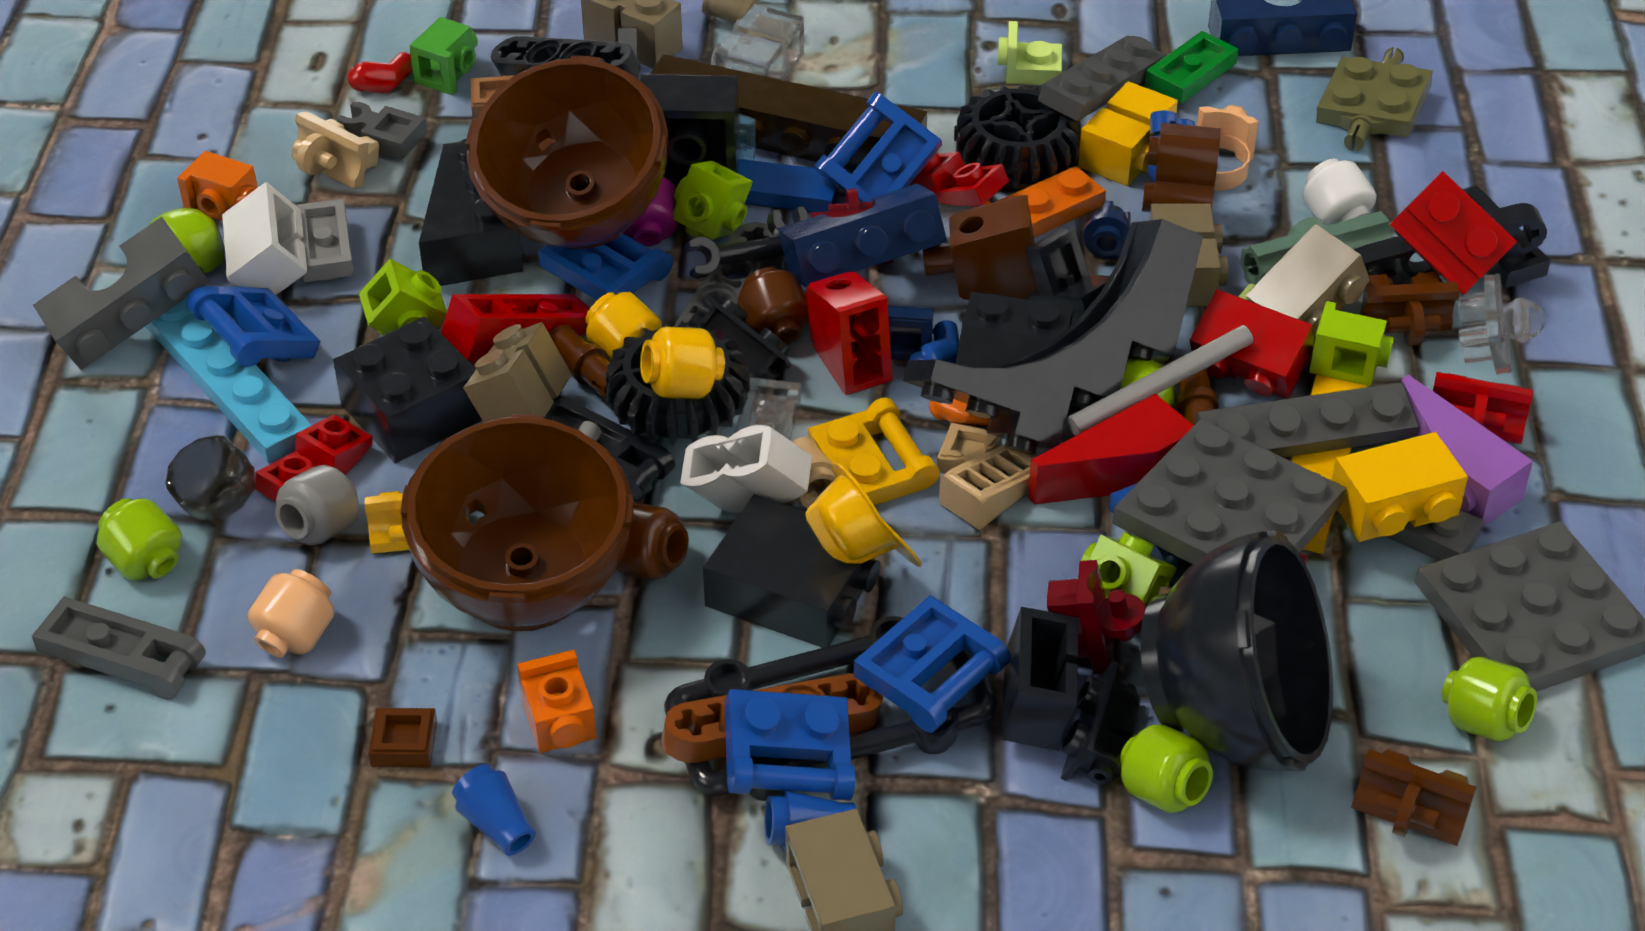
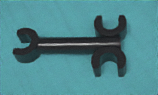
[684,206,809,279]

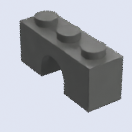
[33,217,209,370]

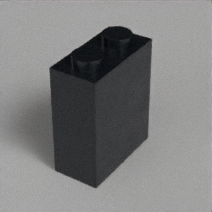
[703,494,880,648]

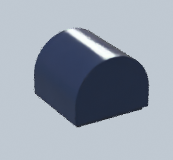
[888,305,934,360]

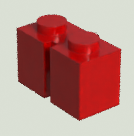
[1189,289,1314,399]

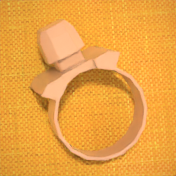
[1197,104,1259,191]

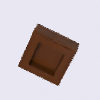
[368,708,437,768]

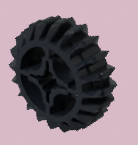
[954,84,1081,190]
[605,320,750,445]

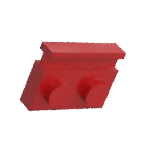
[1388,171,1517,296]

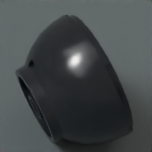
[1140,530,1333,771]

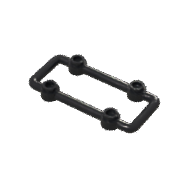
[664,616,997,801]

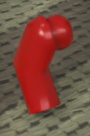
[347,52,413,94]

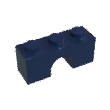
[1208,0,1357,56]
[778,184,948,288]

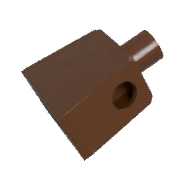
[922,194,1038,300]

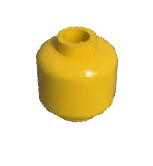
[585,292,662,361]
[640,327,725,399]

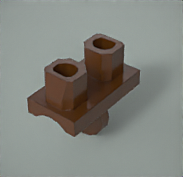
[1360,272,1460,346]
[1351,749,1477,846]

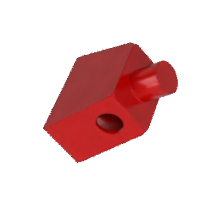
[806,272,893,395]

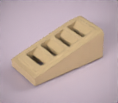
[939,444,1035,530]

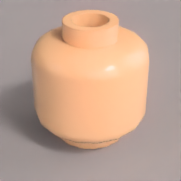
[247,569,335,658]

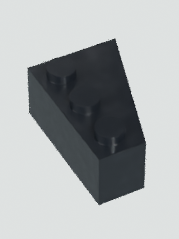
[419,139,523,286]

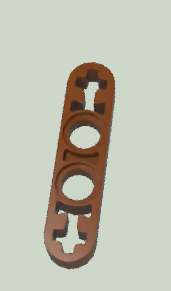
[661,674,883,763]

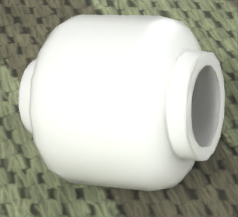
[1303,158,1377,225]

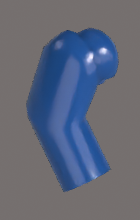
[909,320,960,364]

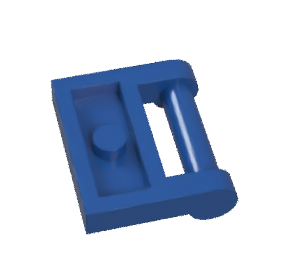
[814,91,942,202]
[538,233,673,300]
[186,286,321,367]
[854,595,1011,733]
[724,689,855,801]

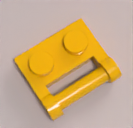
[808,397,940,505]

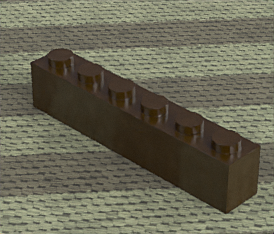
[650,54,927,170]

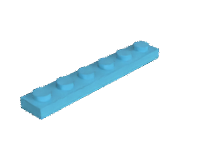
[145,298,312,464]

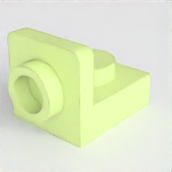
[997,21,1062,85]

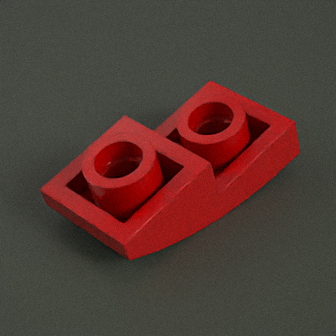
[909,151,1009,206]
[255,414,373,502]

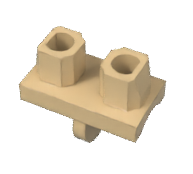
[291,111,379,189]

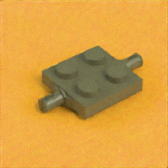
[1316,47,1433,151]

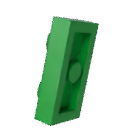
[1145,31,1239,104]

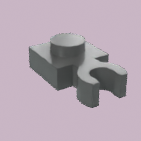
[337,102,428,159]

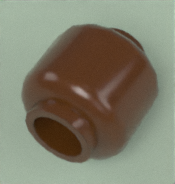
[737,267,809,344]
[616,503,689,580]

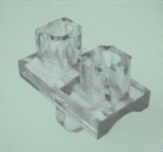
[1458,274,1545,375]

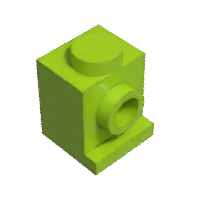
[1309,301,1394,386]

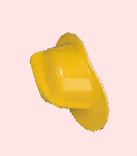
[805,462,922,567]

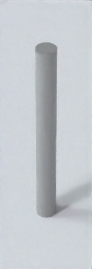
[1067,325,1253,436]

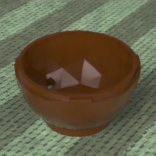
[465,56,669,249]
[401,414,633,631]

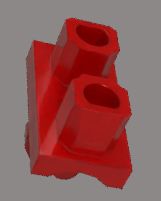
[1433,372,1533,444]

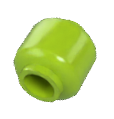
[97,498,182,581]
[1442,657,1537,742]
[1120,724,1213,813]

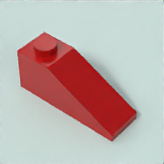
[441,294,590,368]
[1028,393,1194,505]

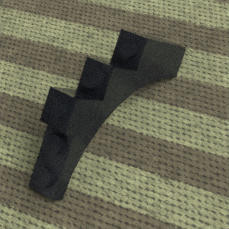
[903,219,1203,455]

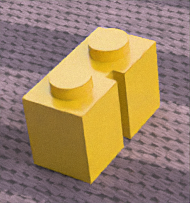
[1078,81,1178,187]
[1332,432,1468,542]

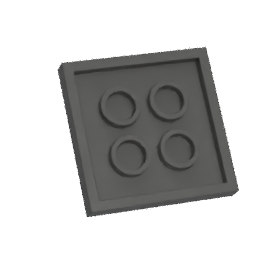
[1112,419,1346,564]
[1415,521,1645,692]

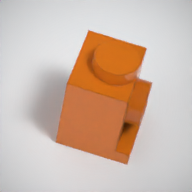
[177,151,258,221]
[517,649,597,754]

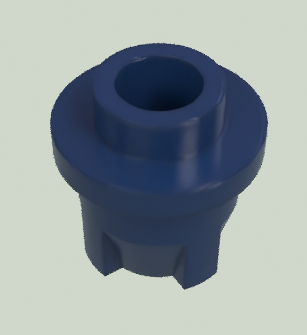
[1083,201,1131,259]

